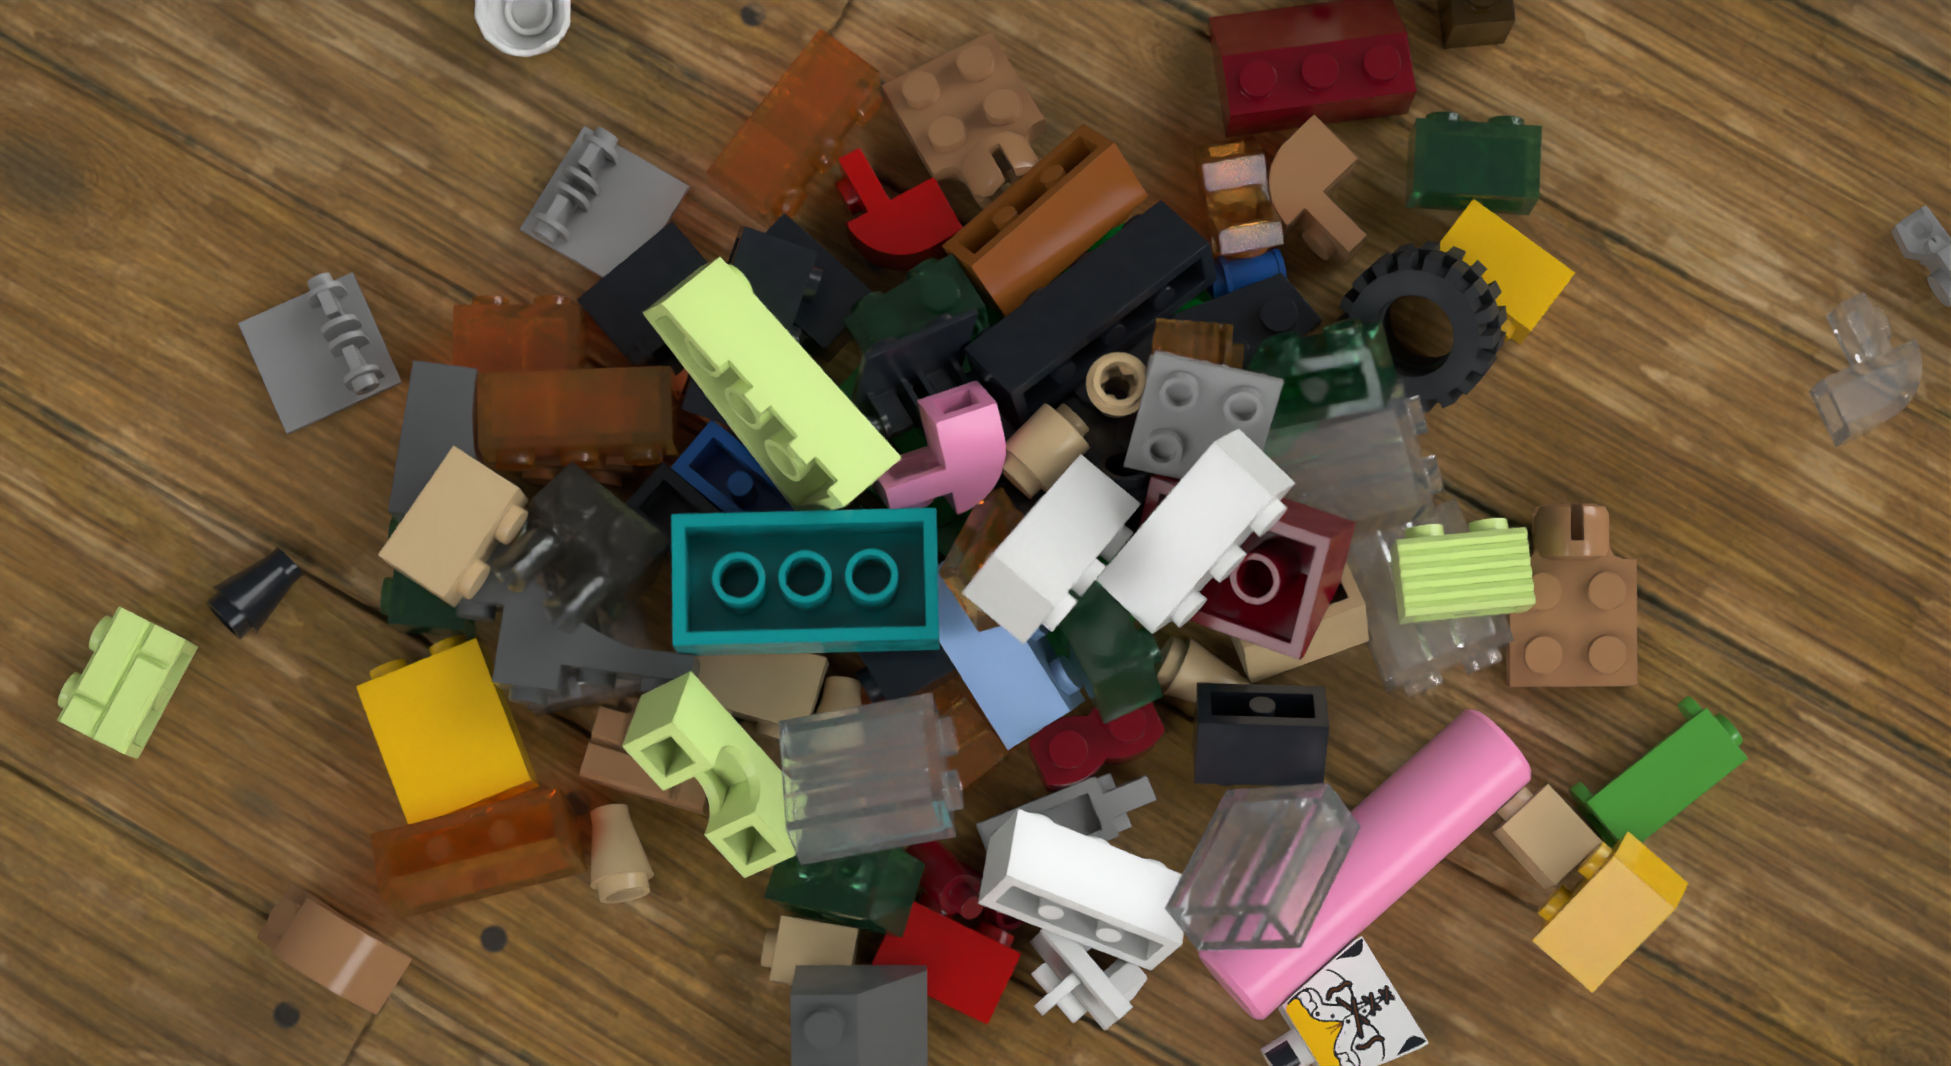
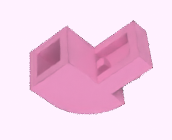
[872,380,1006,515]

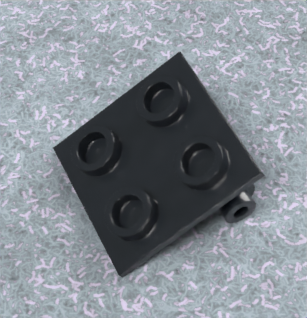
[576,221,708,394]
[851,308,982,441]

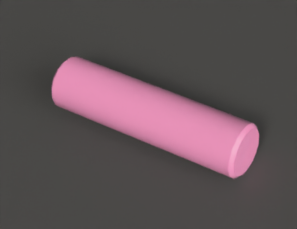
[1199,709,1531,1020]

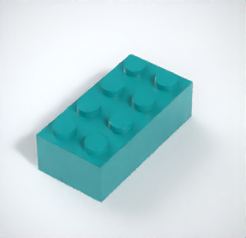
[671,508,939,656]

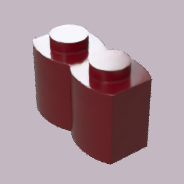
[1027,689,1165,792]

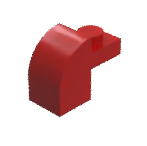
[834,147,963,271]

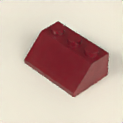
[1208,0,1417,138]
[1138,474,1356,660]

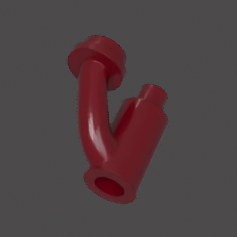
[902,835,1024,931]

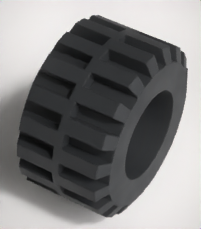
[1335,241,1507,413]

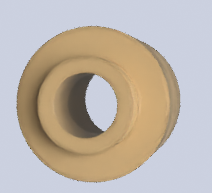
[1002,403,1090,499]

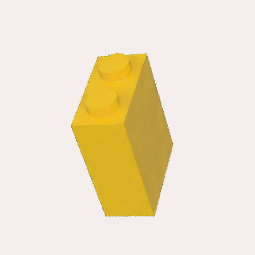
[356,635,540,834]

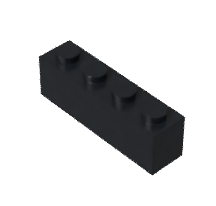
[964,200,1217,427]

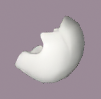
[474,0,571,57]

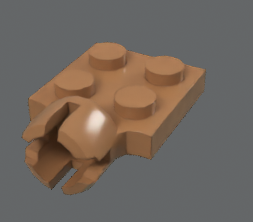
[881,31,1048,210]
[1506,503,1638,687]

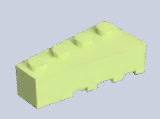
[643,257,902,511]

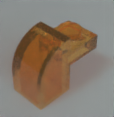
[1193,136,1284,259]

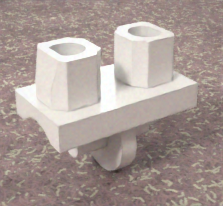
[1029,929,1147,1031]

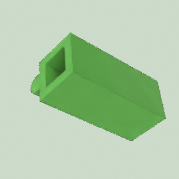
[1569,696,1748,848]

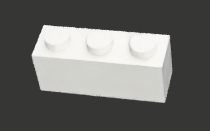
[1096,429,1295,634]
[962,454,1140,644]
[978,809,1191,971]

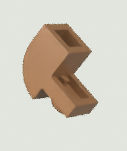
[1264,115,1367,268]
[257,883,412,1015]

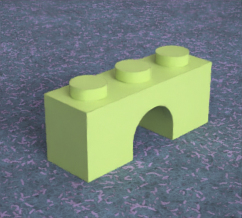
[622,671,811,878]

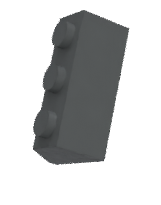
[790,965,928,1066]

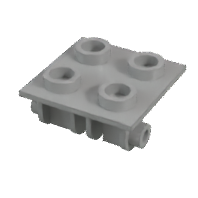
[520,126,690,278]
[238,272,402,435]
[1124,350,1284,480]

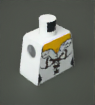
[1260,936,1429,1066]

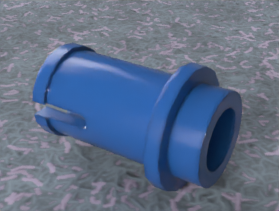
[1207,248,1287,299]

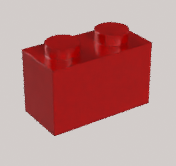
[871,892,1021,1026]

